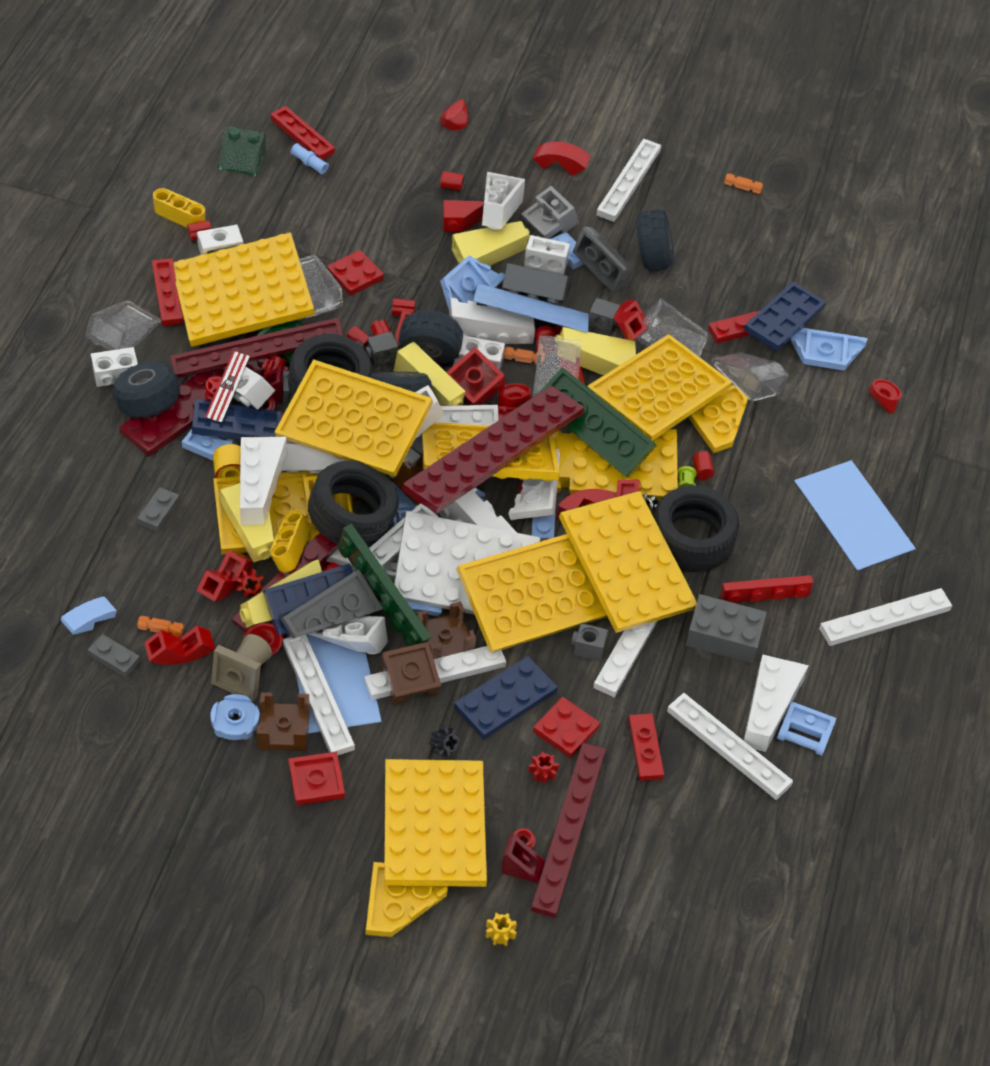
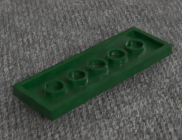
[538,367,657,479]
[338,524,431,647]

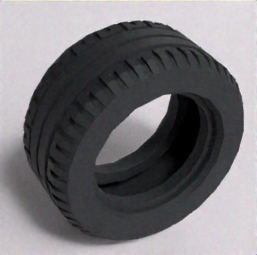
[288,334,373,397]
[308,460,399,546]
[654,485,739,571]

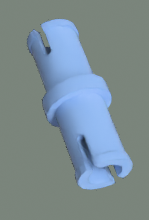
[290,143,329,174]

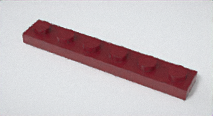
[232,533,339,632]

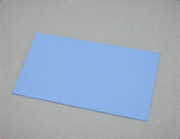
[474,283,589,333]
[794,460,916,571]
[287,632,382,733]

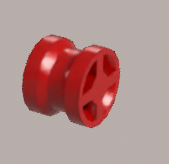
[205,376,221,402]

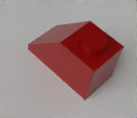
[443,200,484,232]

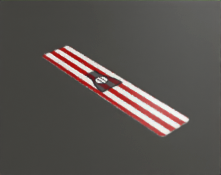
[206,351,249,422]

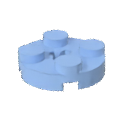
[211,694,260,740]

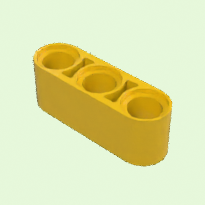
[153,188,206,227]
[270,509,311,573]

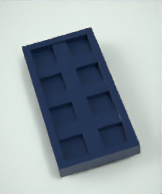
[744,282,826,351]
[191,399,282,440]
[263,564,353,636]
[454,656,558,740]

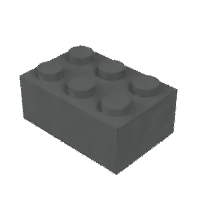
[686,594,767,664]

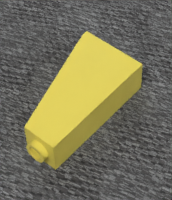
[452,221,530,266]
[554,327,636,376]
[393,342,465,406]
[220,483,274,562]
[240,560,322,627]

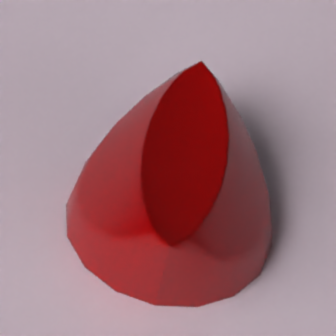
[440,99,468,130]
[867,379,902,414]
[498,383,532,407]
[243,623,285,655]

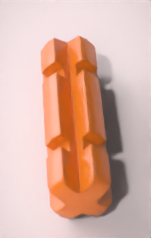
[724,173,763,194]
[504,347,545,365]
[137,616,184,637]

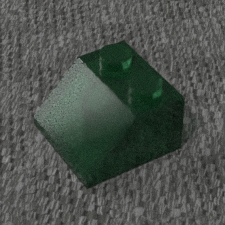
[218,126,266,176]

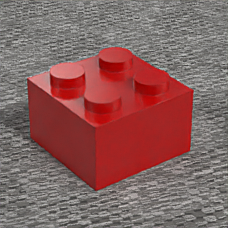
[446,347,505,406]

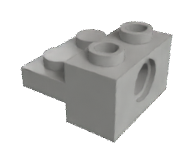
[521,186,579,239]

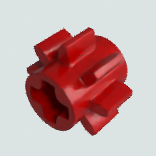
[261,356,288,375]
[235,568,264,598]
[528,752,559,784]

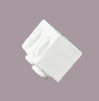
[524,235,570,275]
[458,336,505,370]
[91,347,138,387]

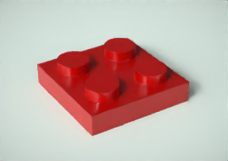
[326,250,384,296]
[533,697,600,759]
[288,752,345,805]

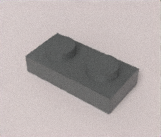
[137,487,180,532]
[87,634,141,678]

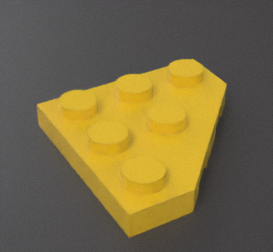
[688,384,748,453]
[366,862,448,937]

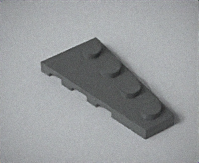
[280,569,383,638]

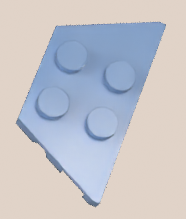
[440,255,505,312]
[790,328,867,371]

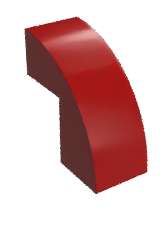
[533,142,591,177]
[614,300,647,340]
[556,489,616,521]
[196,550,254,601]
[144,625,215,665]

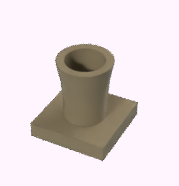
[211,634,272,702]

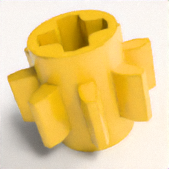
[486,913,517,946]

